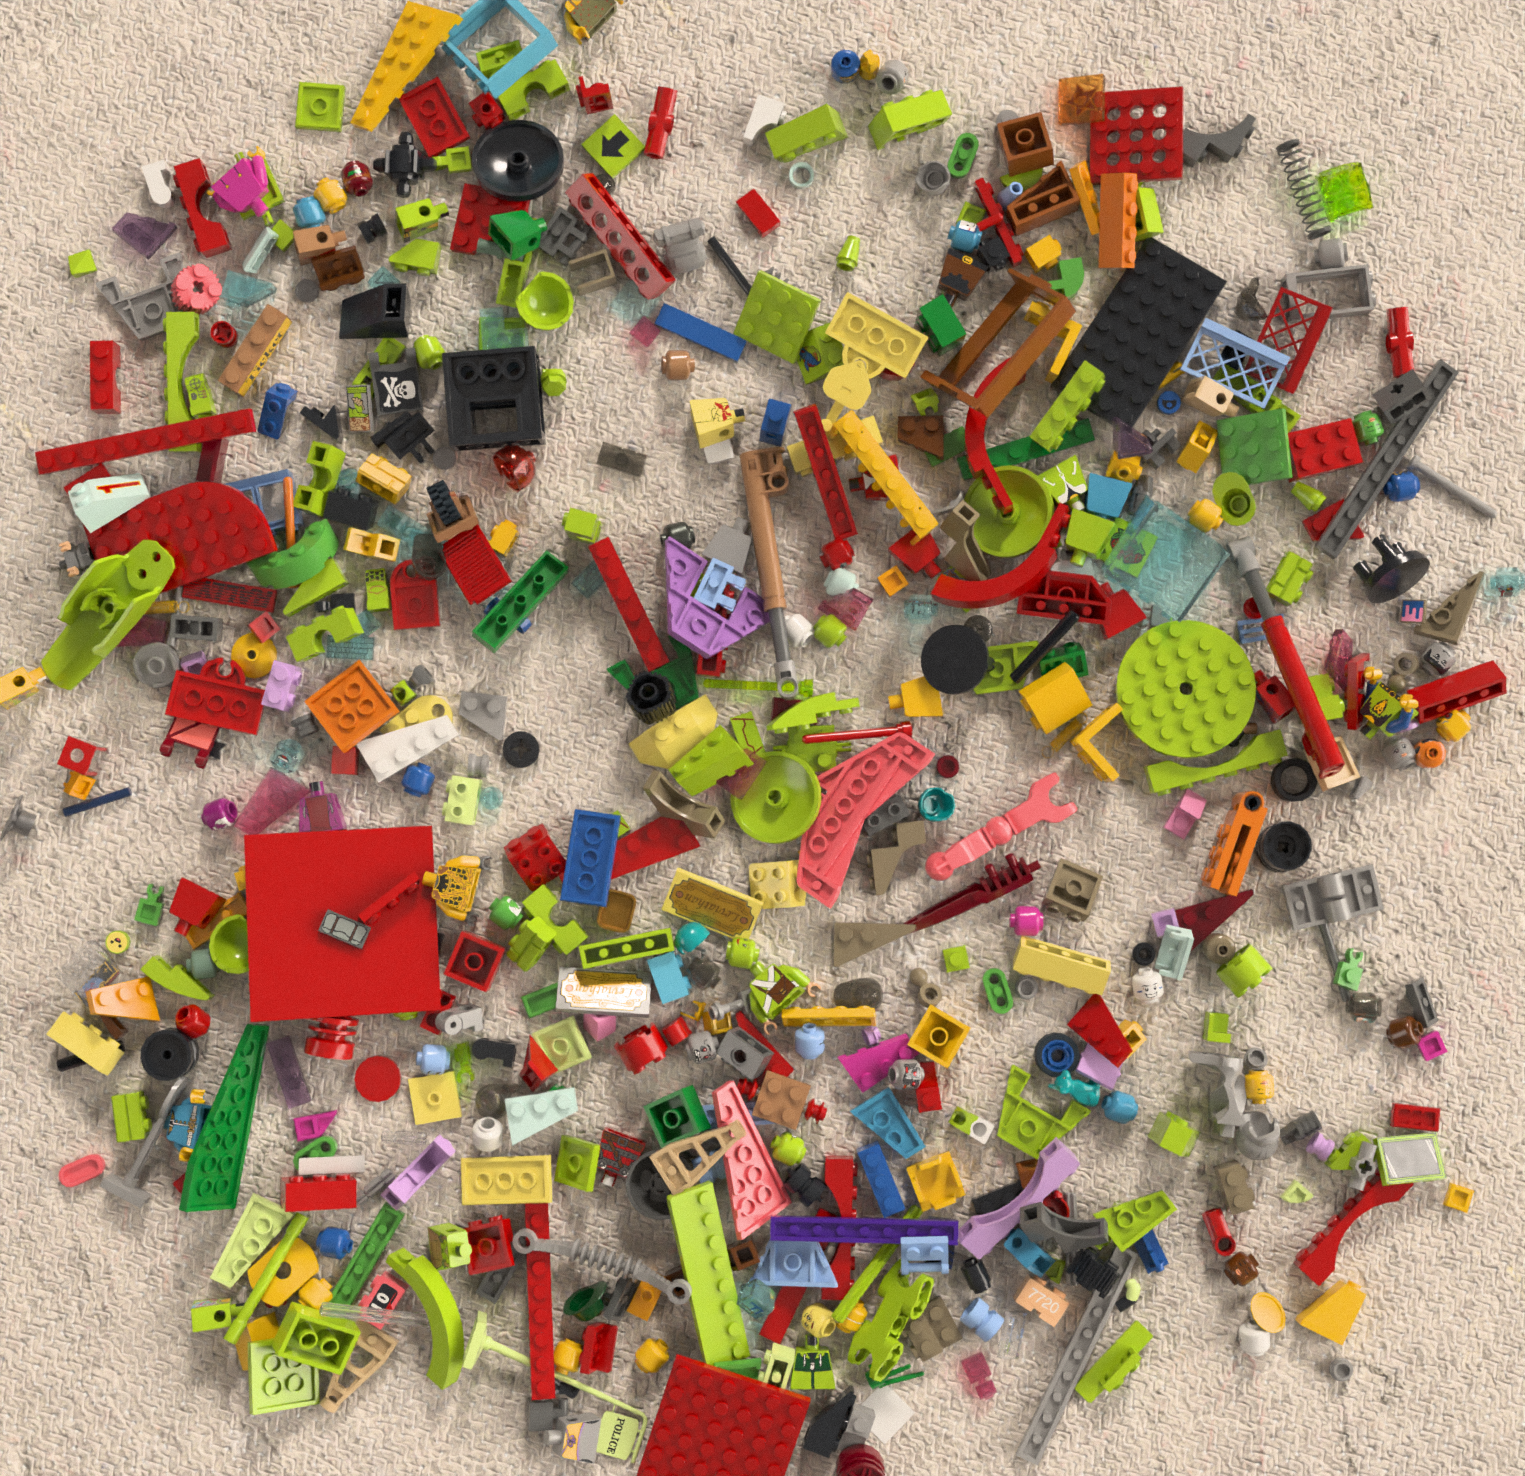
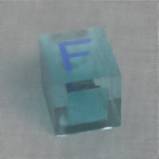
[737,1278,777,1319]

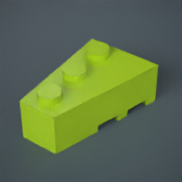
[868,89,952,150]
[765,104,848,163]
[669,724,754,797]
[1148,1111,1201,1157]

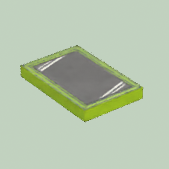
[1372,1132,1447,1186]

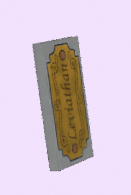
[556,967,652,1018]

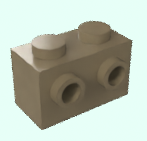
[1213,1160,1256,1215]

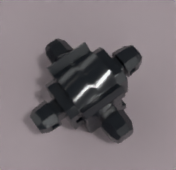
[373,132,437,198]

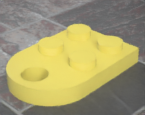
[379,695,453,734]

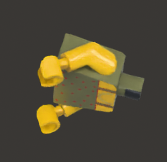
[564,0,624,45]

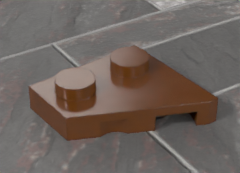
[898,415,944,460]

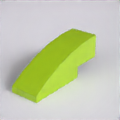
[140,955,215,1000]

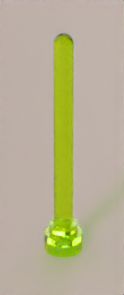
[703,679,813,697]

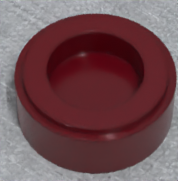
[936,755,959,778]

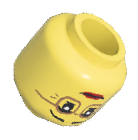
[801,1303,836,1338]

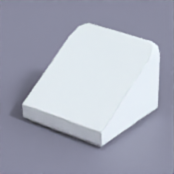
[704,439,735,464]

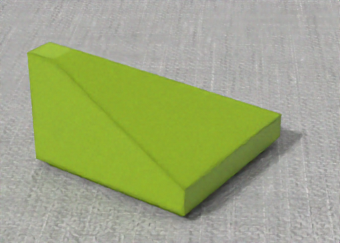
[68,249,97,278]

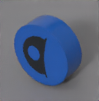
[1156,391,1181,415]

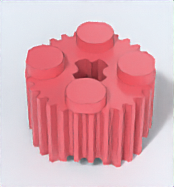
[171,264,222,315]

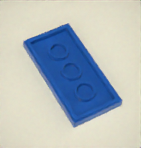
[560,809,621,908]

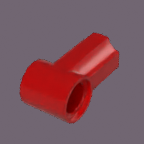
[1201,1207,1236,1256]

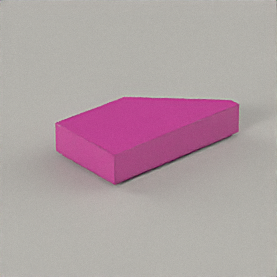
[293,1110,337,1142]

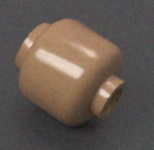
[661,350,695,380]

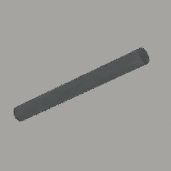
[1318,923,1352,1002]

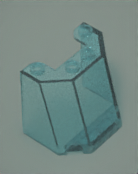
[1101,494,1230,622]

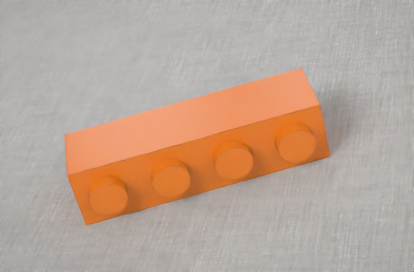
[1098,173,1138,269]

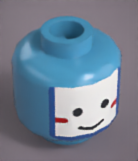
[947,220,983,253]

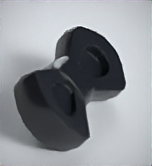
[555,1378,580,1399]

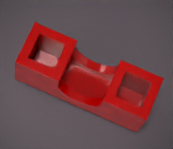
[90,340,121,414]

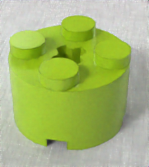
[1216,943,1272,998]

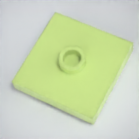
[531,1015,592,1074]

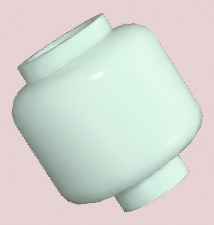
[824,568,859,601]

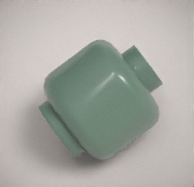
[186,948,221,980]

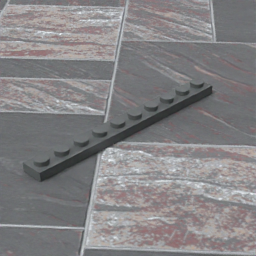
[1315,359,1459,559]

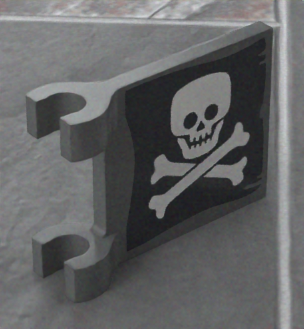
[368,348,423,415]

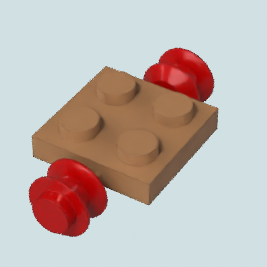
[736,1070,827,1130]

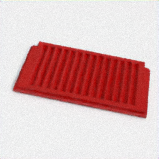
[439,524,512,605]

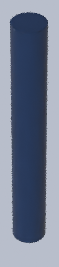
[63,787,132,817]

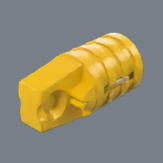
[859,49,880,80]

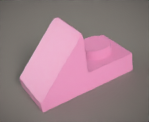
[1163,788,1207,839]

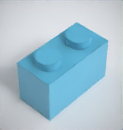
[647,951,692,1004]

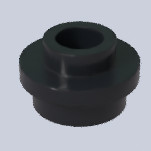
[1132,942,1156,966]

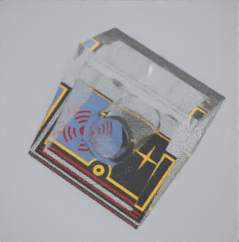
[55,940,121,1007]

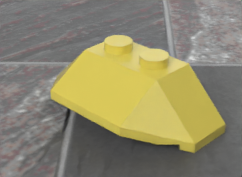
[628,694,718,769]

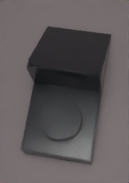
[300,405,343,443]

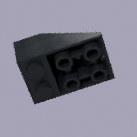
[339,283,411,339]

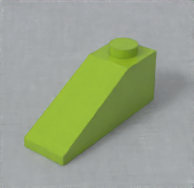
[283,558,349,617]

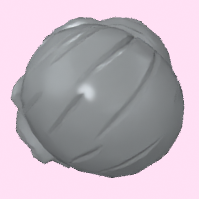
[1236,1111,1280,1160]

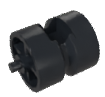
[783,1162,827,1207]

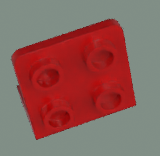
[504,823,566,891]

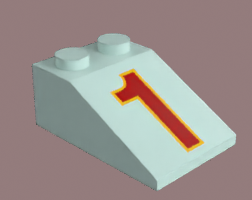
[68,473,150,533]

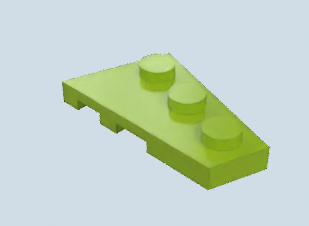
[1092,1190,1177,1252]

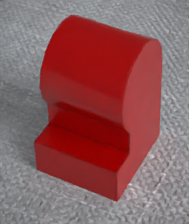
[661,1016,692,1047]

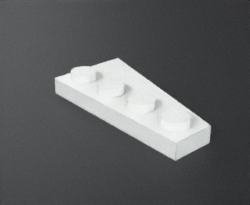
[356,715,459,783]

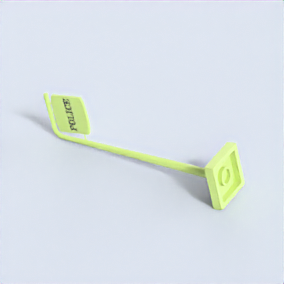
[463,1310,648,1463]

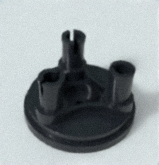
[1353,534,1430,603]
[921,625,995,695]

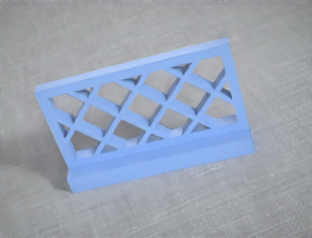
[1180,318,1290,409]

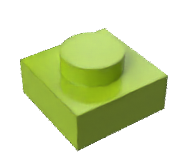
[942,945,970,973]

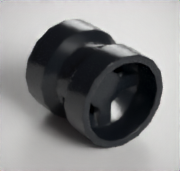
[357,213,388,244]

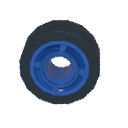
[1034,1032,1080,1078]

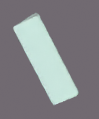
[242,226,279,273]

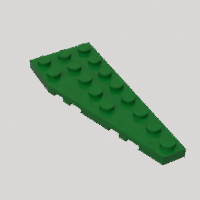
[179,1024,270,1212]

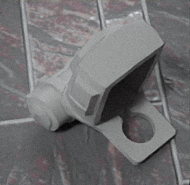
[653,217,707,274]

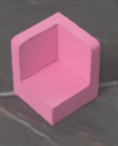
[583,1014,616,1042]

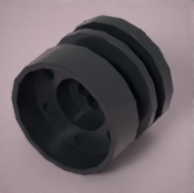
[1255,821,1312,872]

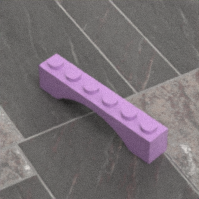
[958,1137,1080,1260]

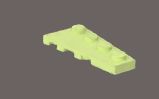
[210,1193,295,1288]

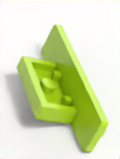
[1074,1320,1153,1403]

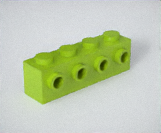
[1029,360,1105,452]

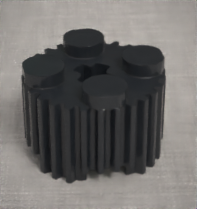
[625,671,677,725]
[1065,1247,1120,1299]

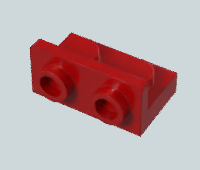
[576,76,614,115]

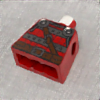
[597,1127,646,1187]

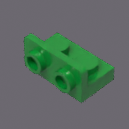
[1039,642,1089,678]

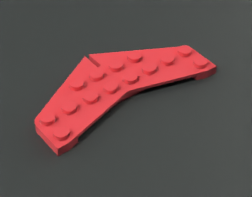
[797,732,935,909]

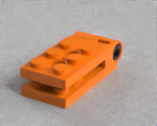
[1200,791,1268,897]

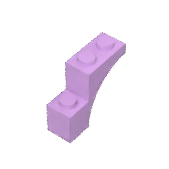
[381,1134,456,1211]

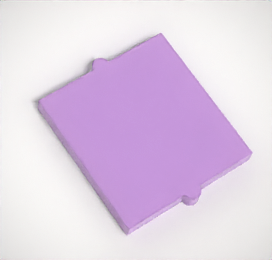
[1076,1043,1123,1090]

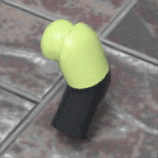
[1115,1279,1141,1313]

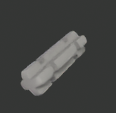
[356,1168,395,1206]

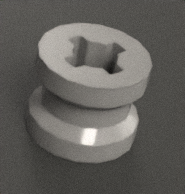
[468,753,489,777]

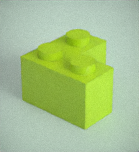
[1308,673,1345,720]

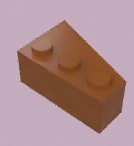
[1006,160,1080,237]

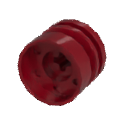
[836,1444,885,1476]

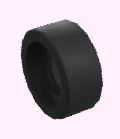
[1270,758,1318,802]

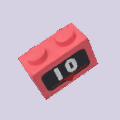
[357,1271,409,1330]

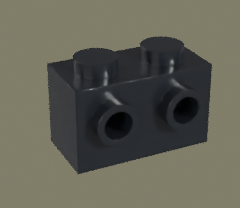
[323,486,379,530]

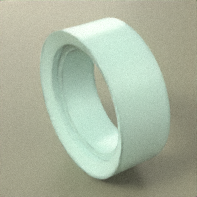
[789,162,814,189]

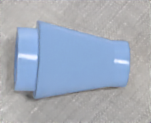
[997,182,1023,210]

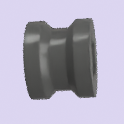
[291,713,319,739]

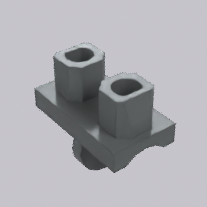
[1140,428,1182,470]

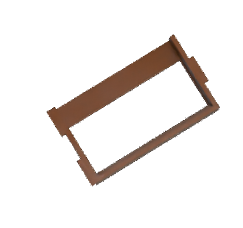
[920,268,1076,418]

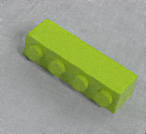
[579,927,676,969]

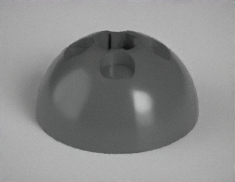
[626,1150,696,1220]

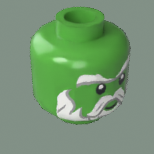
[488,896,523,930]

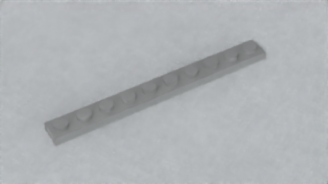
[1016,1245,1138,1466]

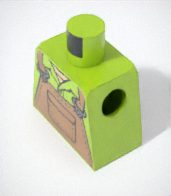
[427,1223,472,1271]

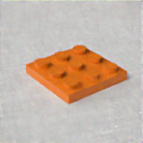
[304,659,400,753]

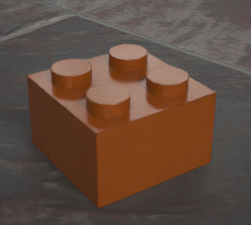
[997,112,1054,177]

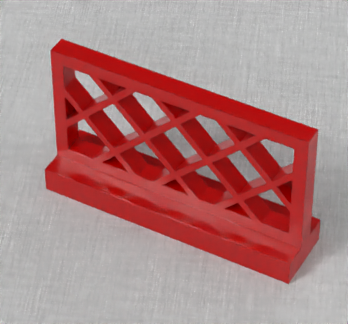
[1244,287,1333,394]

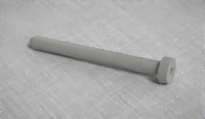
[1406,455,1498,518]

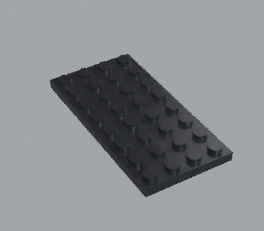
[1050,237,1227,435]

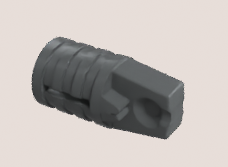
[1127,475,1153,518]
[1279,1110,1323,1145]

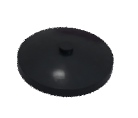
[472,120,564,202]

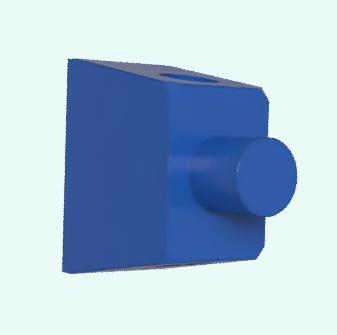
[759,399,792,447]

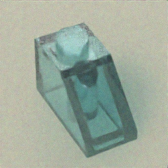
[220,270,277,309]

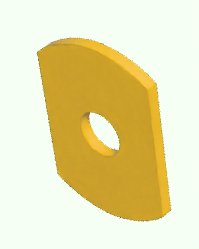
[248,1237,319,1307]

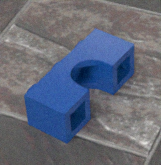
[856,1140,905,1218]

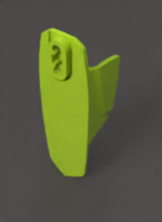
[41,540,175,690]

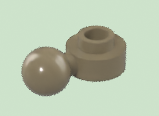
[1387,653,1419,693]
[909,968,942,1008]

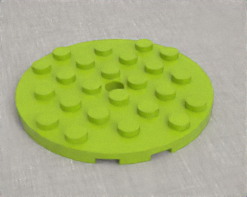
[1115,620,1256,758]

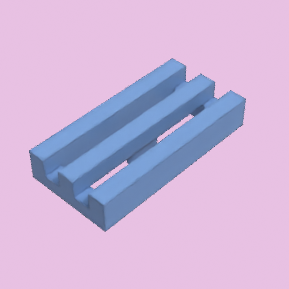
[1236,613,1284,644]

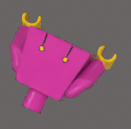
[207,146,269,217]

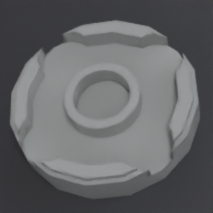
[133,642,180,688]

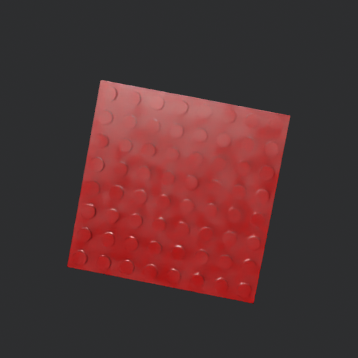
[244,825,441,1022]

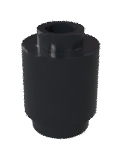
[961,1257,991,1294]

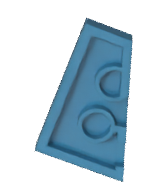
[850,1086,926,1159]

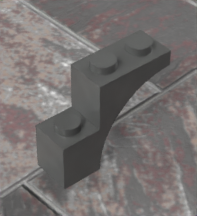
[1183,114,1256,168]
[1020,1202,1109,1253]

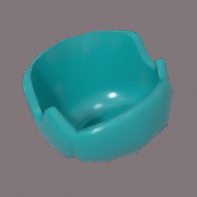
[917,787,956,822]
[674,922,710,955]

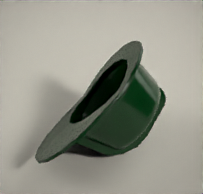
[563,1281,607,1322]

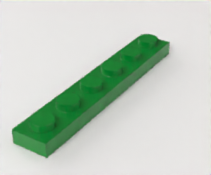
[957,418,1095,481]

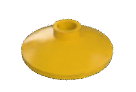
[231,633,277,678]

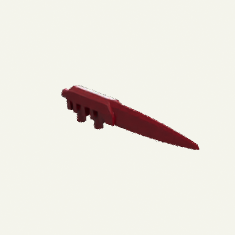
[903,853,1041,935]

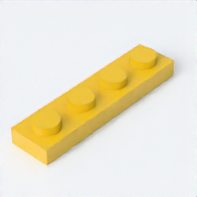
[782,1006,876,1027]

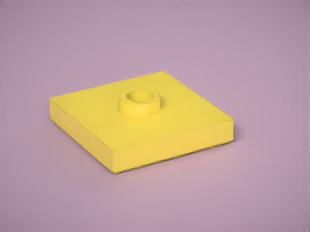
[408,1070,462,1125]

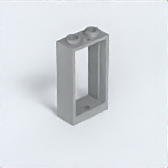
[1281,264,1376,324]

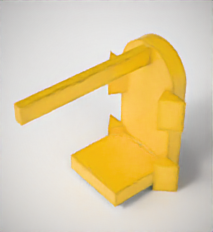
[680,1000,706,1022]

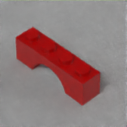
[173,158,232,258]

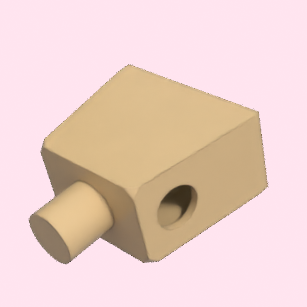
[1181,375,1239,418]

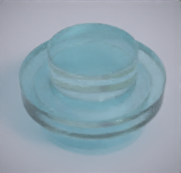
[480,787,503,810]

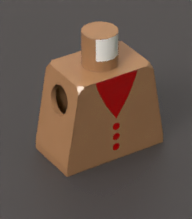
[293,225,348,266]

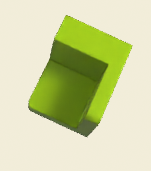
[1203,1011,1231,1043]

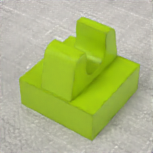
[910,387,939,416]

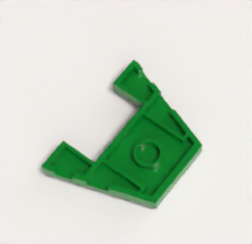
[607,635,699,711]

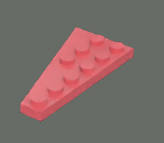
[712,1081,792,1240]

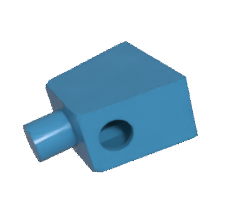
[1084,473,1133,520]
[1004,1228,1056,1278]

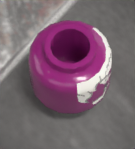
[201,798,238,831]

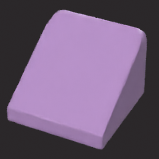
[181,650,207,675]

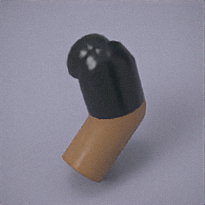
[1228,723,1257,747]

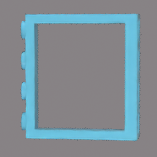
[441,0,558,99]

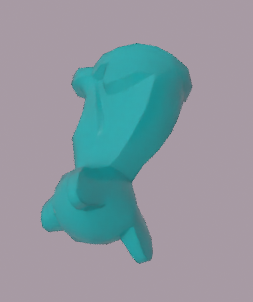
[1048,1070,1100,1107]

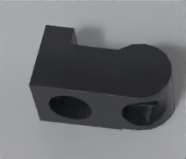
[472,1038,518,1068]

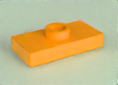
[627,1270,665,1321]

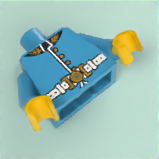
[164,1089,212,1162]

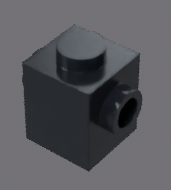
[976,236,1010,274]

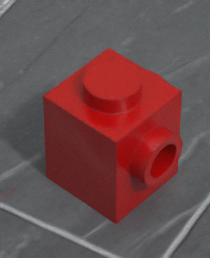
[468,92,505,131]

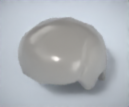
[915,161,951,196]

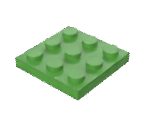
[1216,408,1293,485]

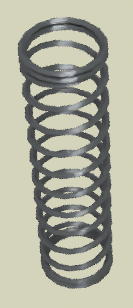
[1276,138,1332,240]

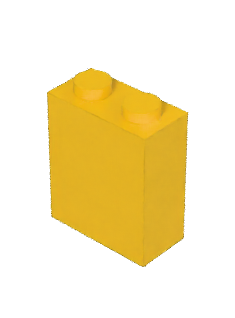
[1018,662,1093,735]

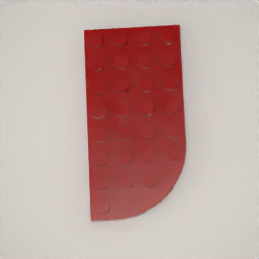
[82,482,278,594]

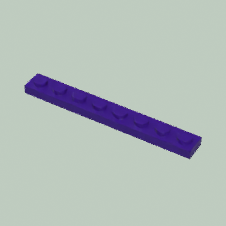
[770,1215,959,1245]

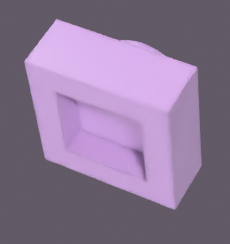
[1151,908,1179,937]

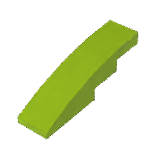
[496,217,536,308]
[1212,364,1301,433]

